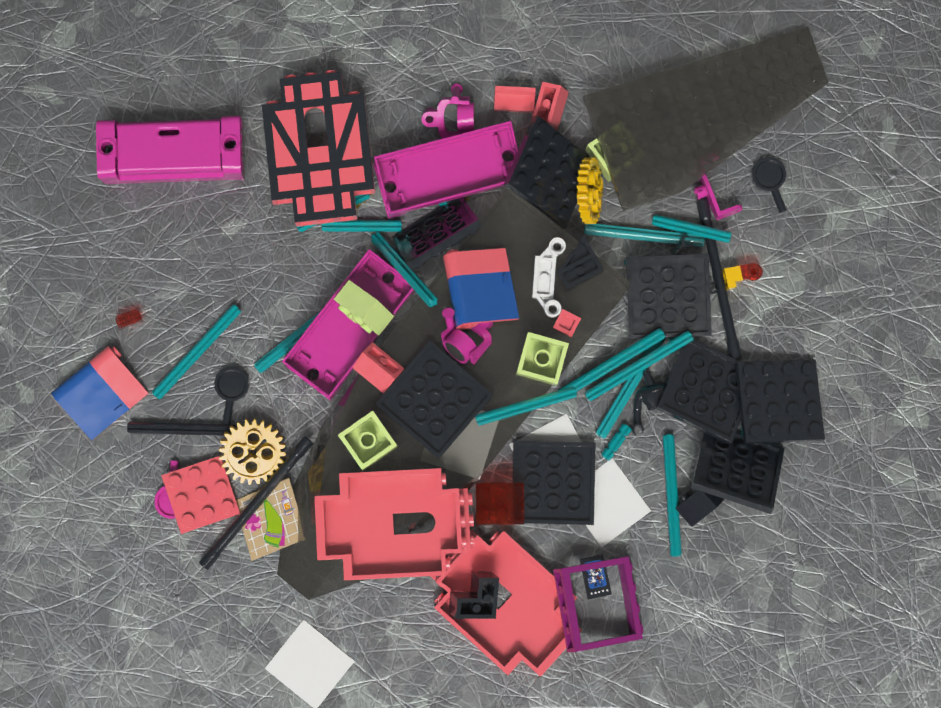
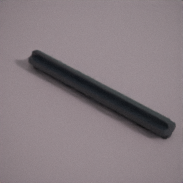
[127,422,249,436]

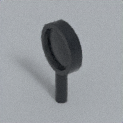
[751,157,787,213]
[214,367,250,425]

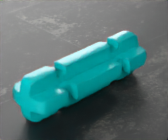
[601,424,632,461]

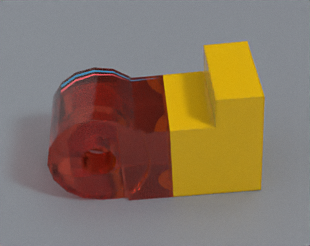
[722,263,763,290]

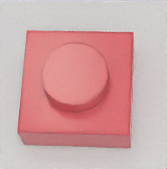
[553,309,581,337]

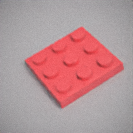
[161,456,240,534]

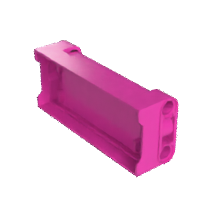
[96,115,244,184]
[373,121,518,219]
[282,249,415,401]

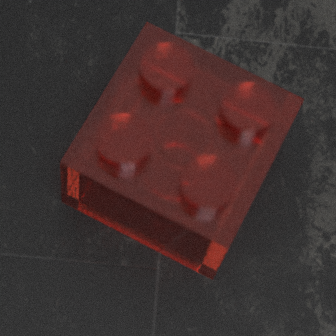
[476,483,524,525]

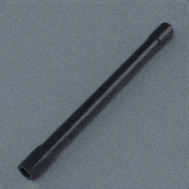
[696,199,742,359]
[199,436,314,570]

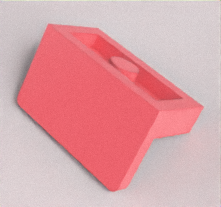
[494,86,536,113]
[353,342,405,393]

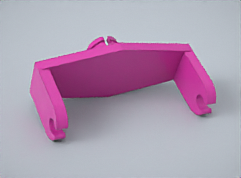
[693,152,743,220]

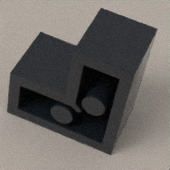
[675,488,725,527]
[449,572,499,619]

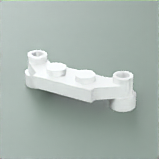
[532,237,566,318]

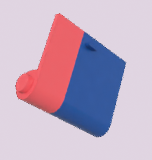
[443,248,519,330]
[51,346,148,440]

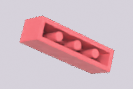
[533,82,569,131]

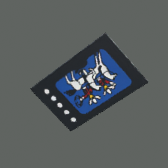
[579,554,612,600]

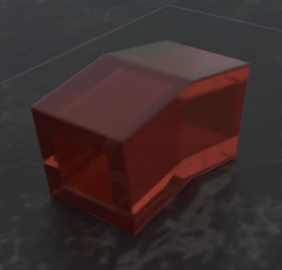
[115,309,143,330]

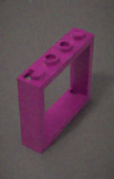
[553,556,643,652]

